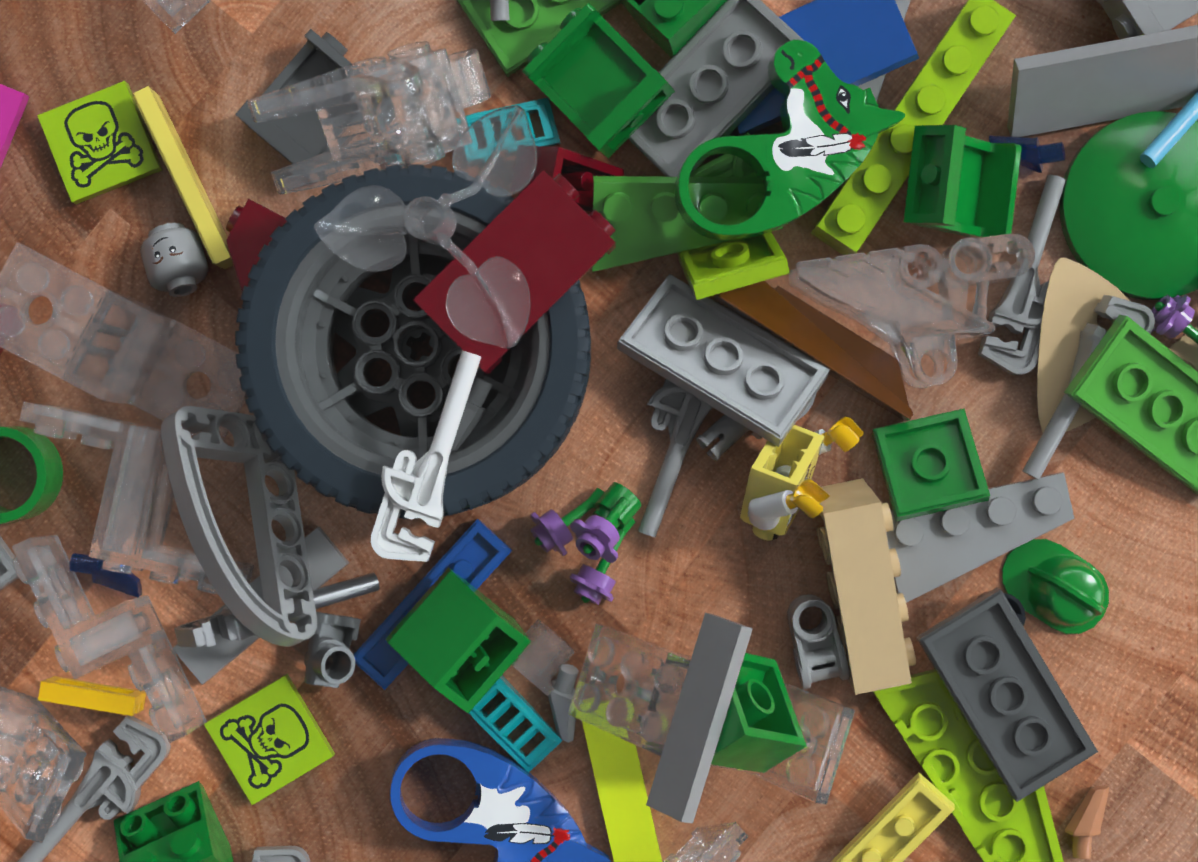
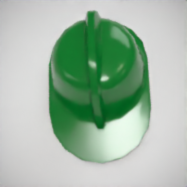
[1002,539,1109,634]

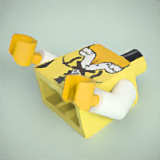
[740,417,864,541]

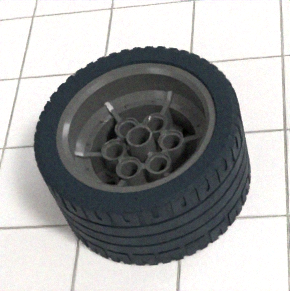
[235,164,591,519]

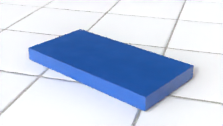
[737,0,919,135]

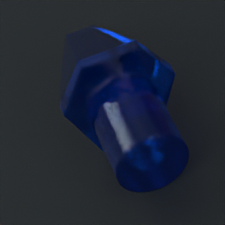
[988,136,1065,173]
[70,548,142,598]

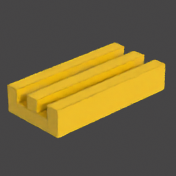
[38,676,147,716]

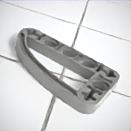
[161,406,317,647]

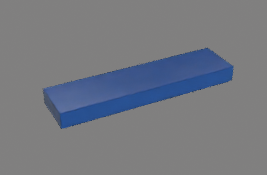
[353,519,513,690]

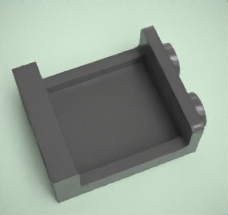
[235,29,387,183]

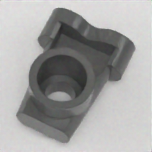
[304,611,361,688]

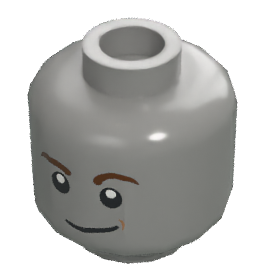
[140,223,209,297]

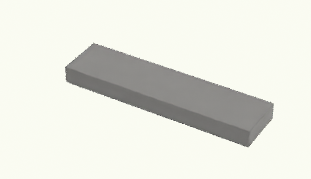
[172,527,349,685]
[646,612,753,824]

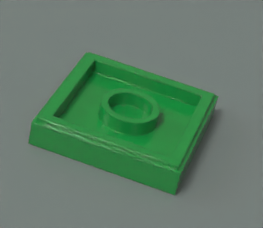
[872,408,990,522]

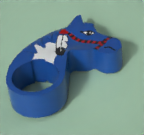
[390,738,611,862]

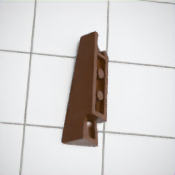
[714,281,913,421]

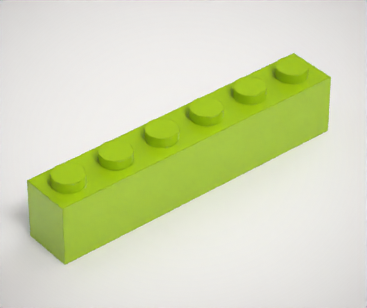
[811,0,1016,259]

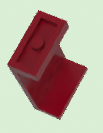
[413,170,616,374]

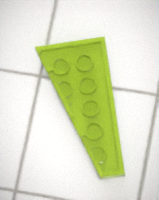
[872,669,1064,862]

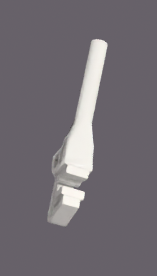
[371,350,481,562]

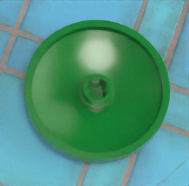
[1059,111,1198,300]

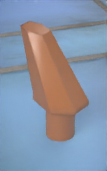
[1065,785,1110,859]

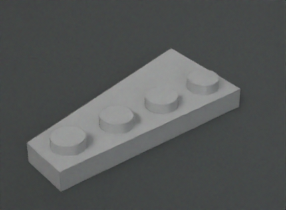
[886,472,1075,603]

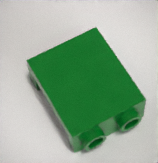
[522,3,675,158]
[903,125,1022,239]

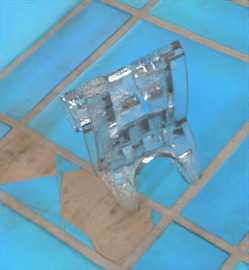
[247,41,491,194]
[788,234,1035,389]

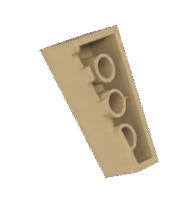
[816,478,916,695]

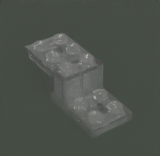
[12,535,207,743]

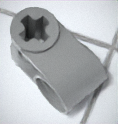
[787,594,850,690]

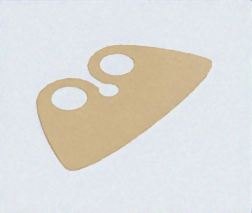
[1037,257,1130,432]

